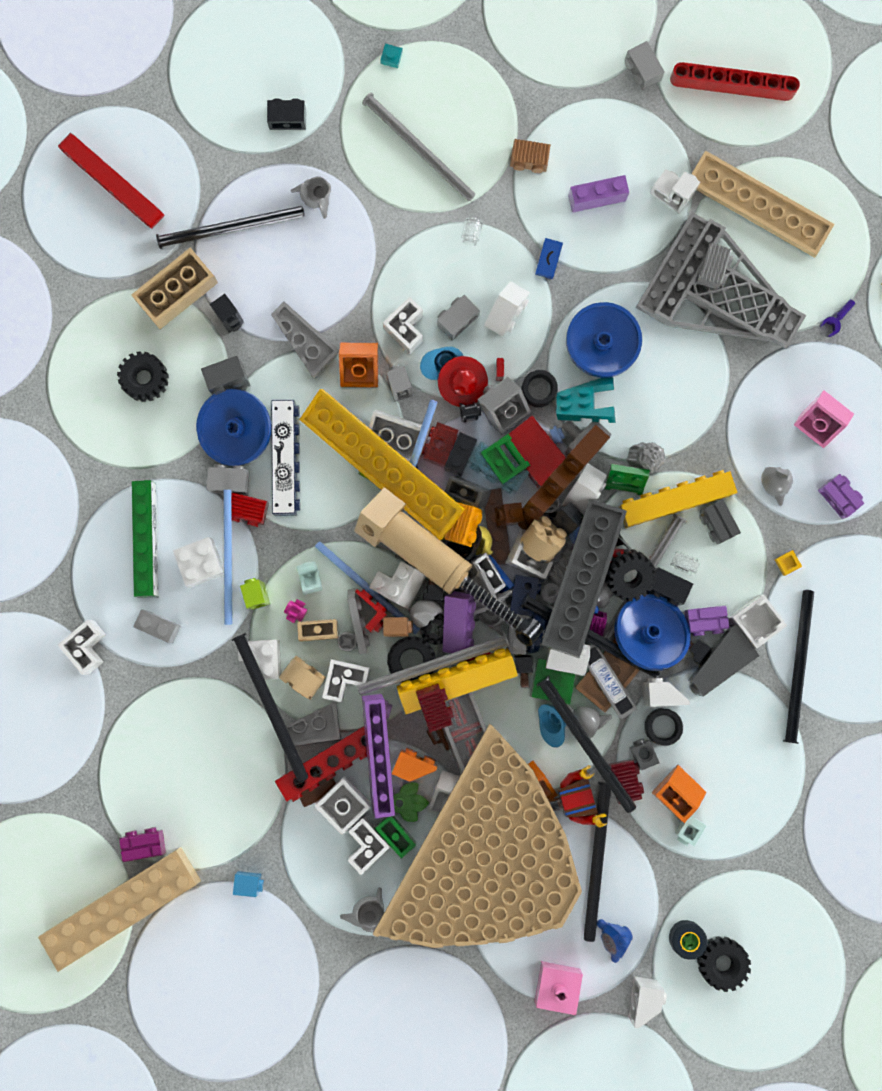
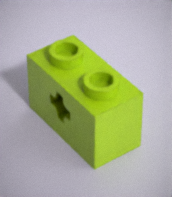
[240,578,271,610]

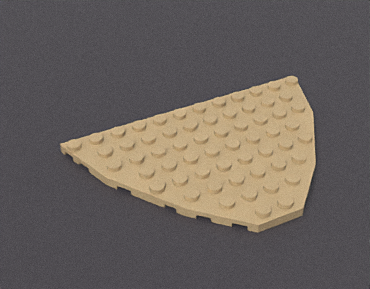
[372,723,582,948]

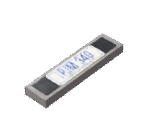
[587,644,637,719]

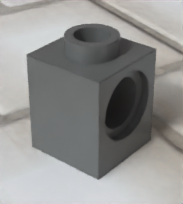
[629,738,660,771]

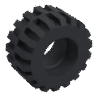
[387,636,436,683]

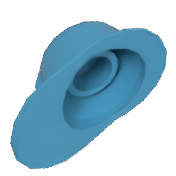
[420,347,463,380]
[538,704,567,748]

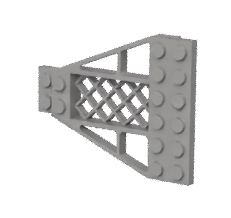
[635,212,806,349]

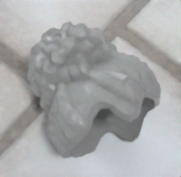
[626,442,666,474]

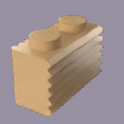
[297,619,339,642]

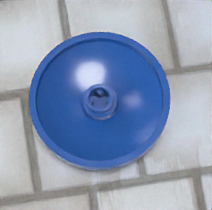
[566,302,642,378]
[196,389,271,466]
[614,594,690,671]

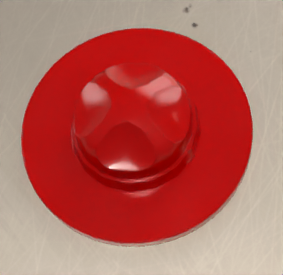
[438,356,488,407]

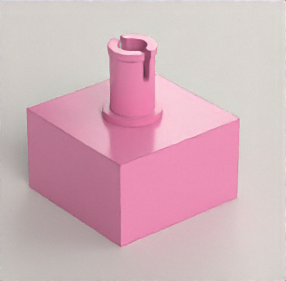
[794,390,854,448]
[534,961,583,1015]

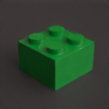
[530,658,576,705]

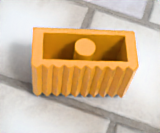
[444,502,482,547]

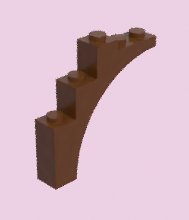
[518,425,610,530]

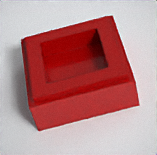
[496,358,504,381]

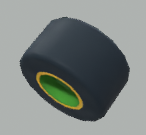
[669,920,708,960]

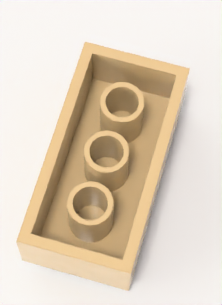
[131,248,218,329]

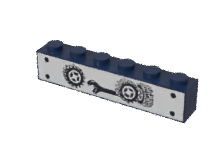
[271,400,301,516]

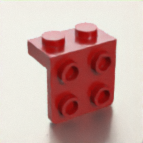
[355,589,389,634]

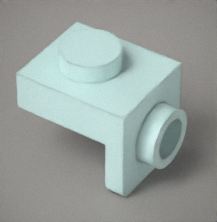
[297,562,322,595]

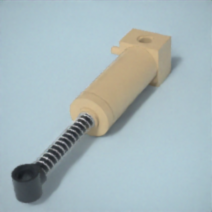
[354,488,543,646]

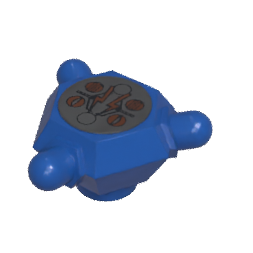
[597,919,633,963]

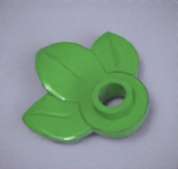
[393,782,429,822]

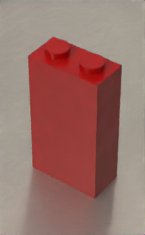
[504,416,566,489]

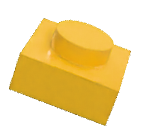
[774,550,802,576]

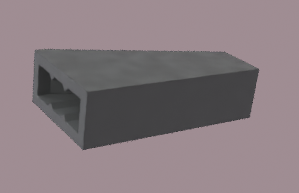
[688,624,760,697]

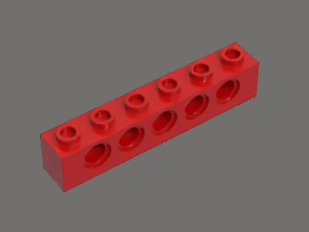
[275,726,389,802]

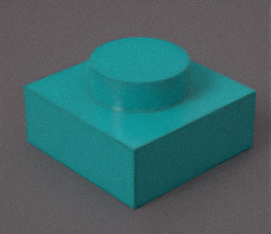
[380,43,403,68]

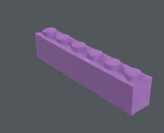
[362,694,395,819]

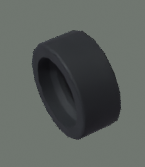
[521,370,558,408]
[644,708,683,746]

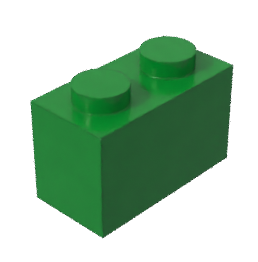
[375,816,417,859]

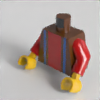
[549,765,607,827]

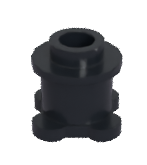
[459,402,481,423]

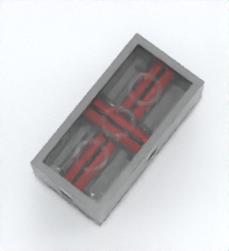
[442,692,487,775]

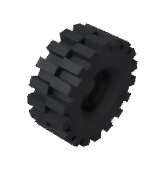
[117,351,169,402]
[605,549,657,602]
[697,936,751,992]

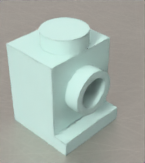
[675,816,706,846]

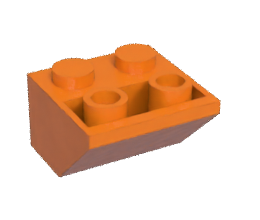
[391,748,438,782]
[651,765,707,823]

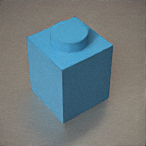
[233,871,264,897]

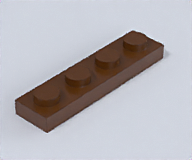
[484,488,510,565]

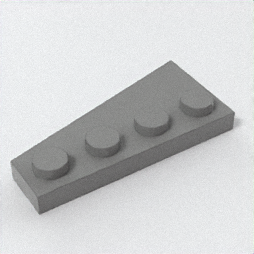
[271,301,339,379]

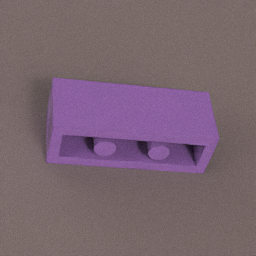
[568,175,630,213]
[443,591,476,653]

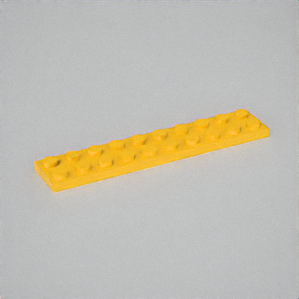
[299,389,465,540]

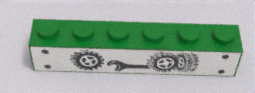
[132,480,159,598]

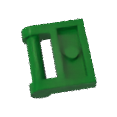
[480,434,531,485]
[604,464,650,495]

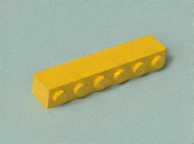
[618,470,738,529]
[397,648,518,714]

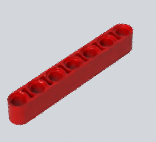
[670,62,800,101]
[58,132,165,229]

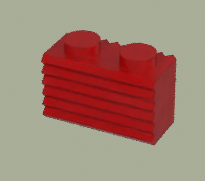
[231,493,269,527]

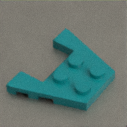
[556,377,616,423]

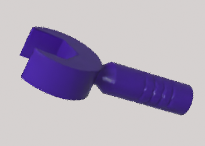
[820,299,855,337]

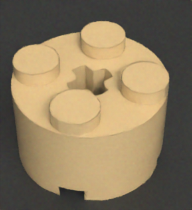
[520,516,567,563]
[279,655,326,700]

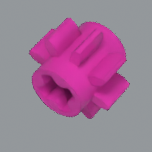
[284,599,308,623]

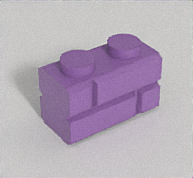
[818,474,865,519]
[684,605,729,636]

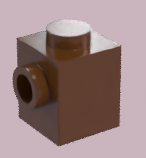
[495,502,524,527]

